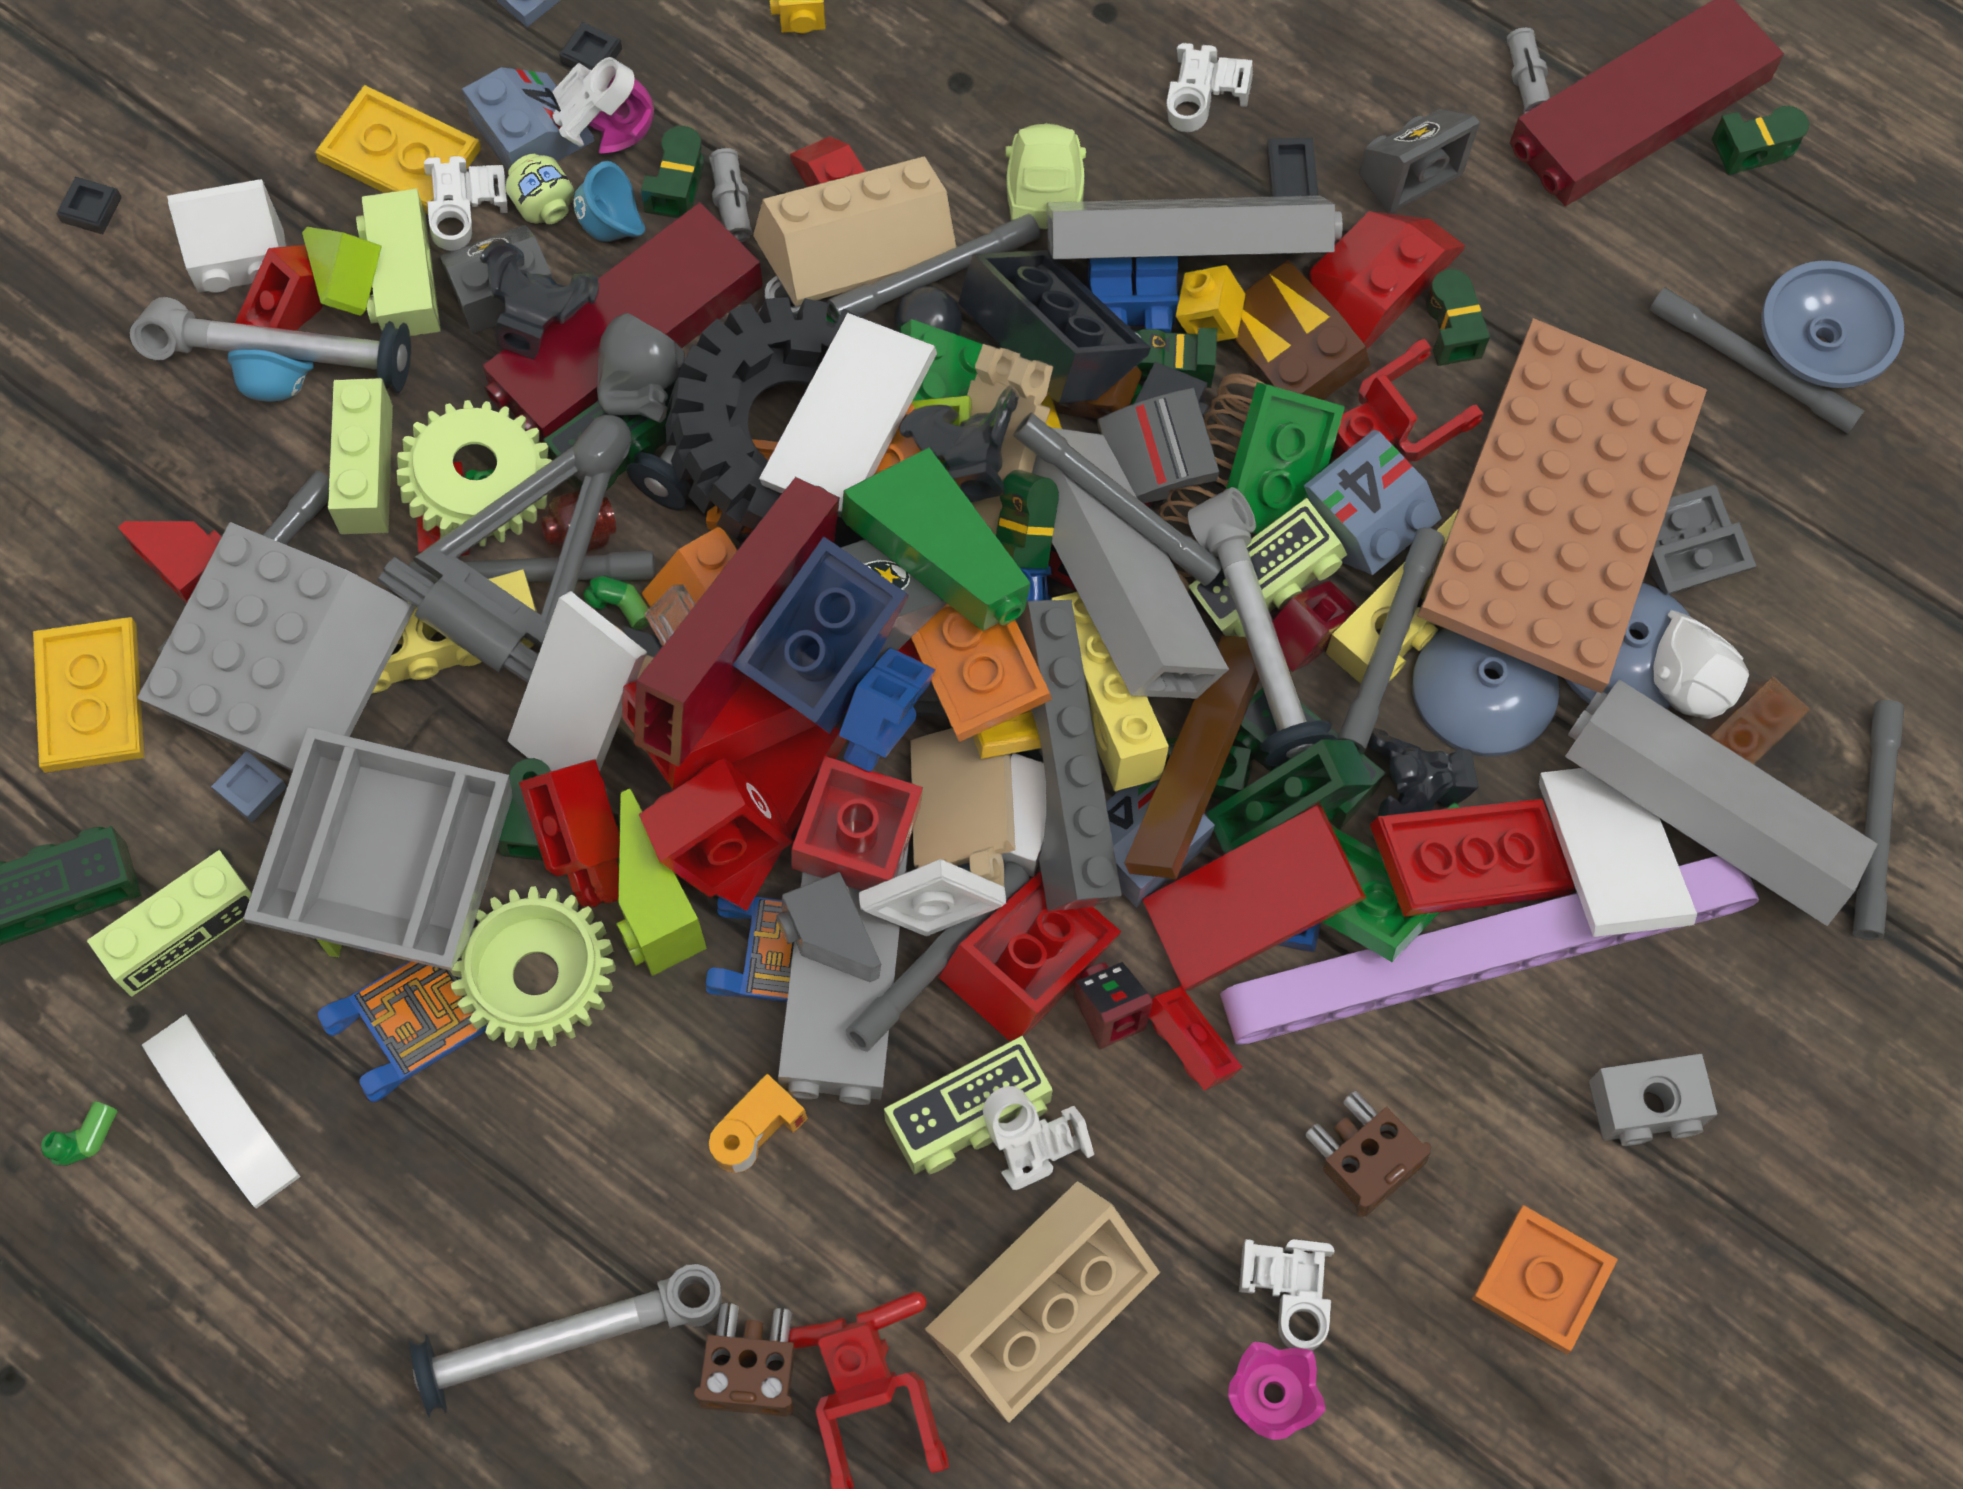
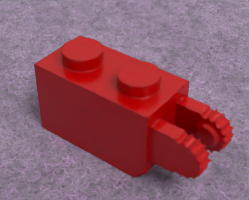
[519,759,620,908]

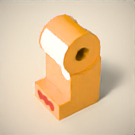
[709,1074,808,1173]

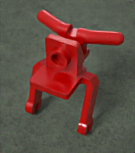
[1331,339,1483,462]
[788,1291,949,1489]

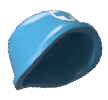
[574,161,645,242]
[228,349,313,402]

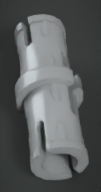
[1507,27,1550,113]
[709,148,753,242]

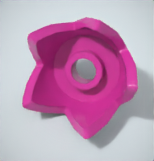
[588,76,654,153]
[1229,1342,1325,1440]

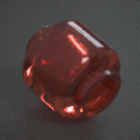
[541,490,616,553]

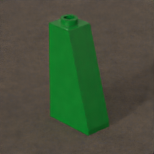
[841,447,1031,631]

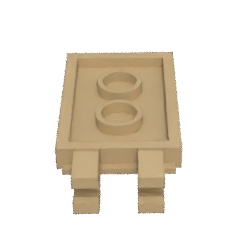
[946,344,1053,536]
[910,728,1016,887]

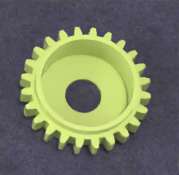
[397,400,552,546]
[451,886,616,1050]

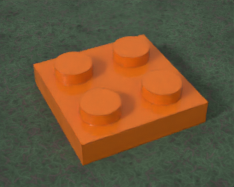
[1472,1205,1618,1355]

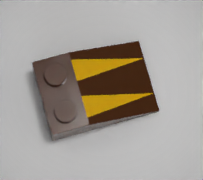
[1231,260,1371,400]

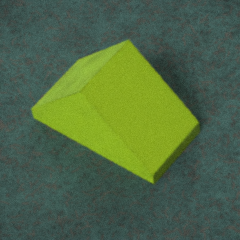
[302,227,382,316]

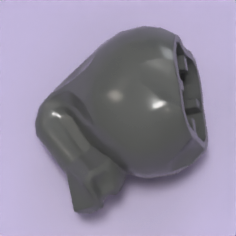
[597,313,685,423]

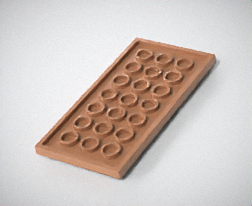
[1417,318,1707,693]

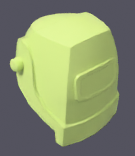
[1006,123,1086,229]

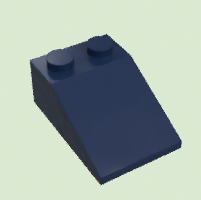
[733,537,909,734]

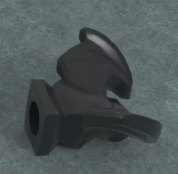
[480,241,599,360]
[900,385,1019,502]
[1367,728,1479,816]

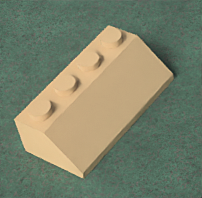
[753,156,956,306]
[925,1181,1160,1423]

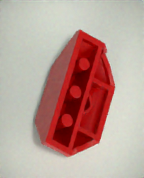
[1309,211,1465,349]

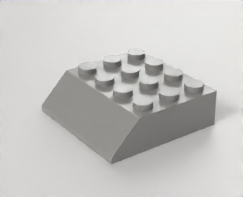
[137,522,416,771]
[243,727,513,971]

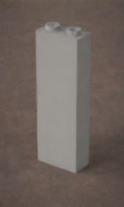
[1047,196,1343,259]
[1032,428,1229,698]
[1565,679,1878,926]
[778,846,908,1105]

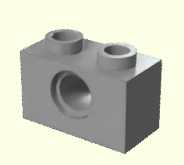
[1589,1054,1717,1146]

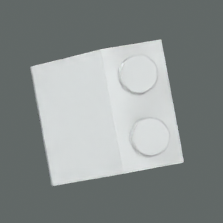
[167,179,286,293]

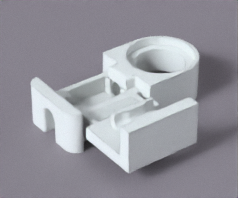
[1167,43,1253,132]
[552,57,634,147]
[424,156,507,251]
[983,1086,1094,1190]
[1239,1240,1334,1351]

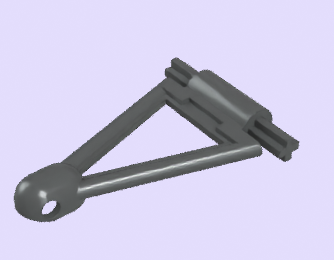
[377,415,632,683]

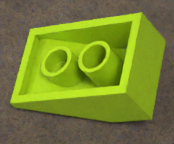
[616,789,707,976]

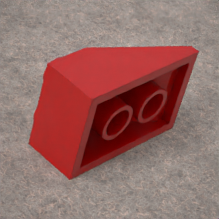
[939,871,1122,1042]

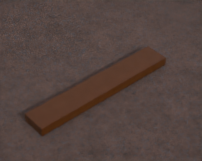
[1124,635,1260,879]

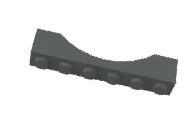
[1016,600,1121,911]

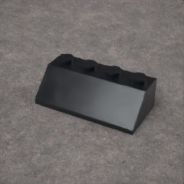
[958,250,1151,404]

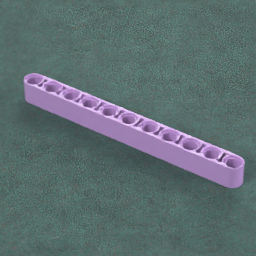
[1220,856,1759,1045]

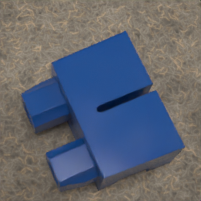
[1087,256,1179,333]
[839,648,935,771]

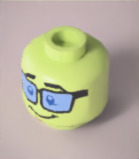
[505,154,574,224]

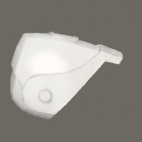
[1654,610,1749,719]

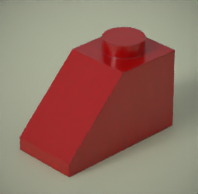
[790,136,866,187]
[235,245,323,331]
[118,521,222,604]

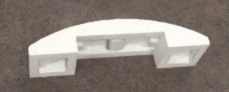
[142,1014,301,1209]

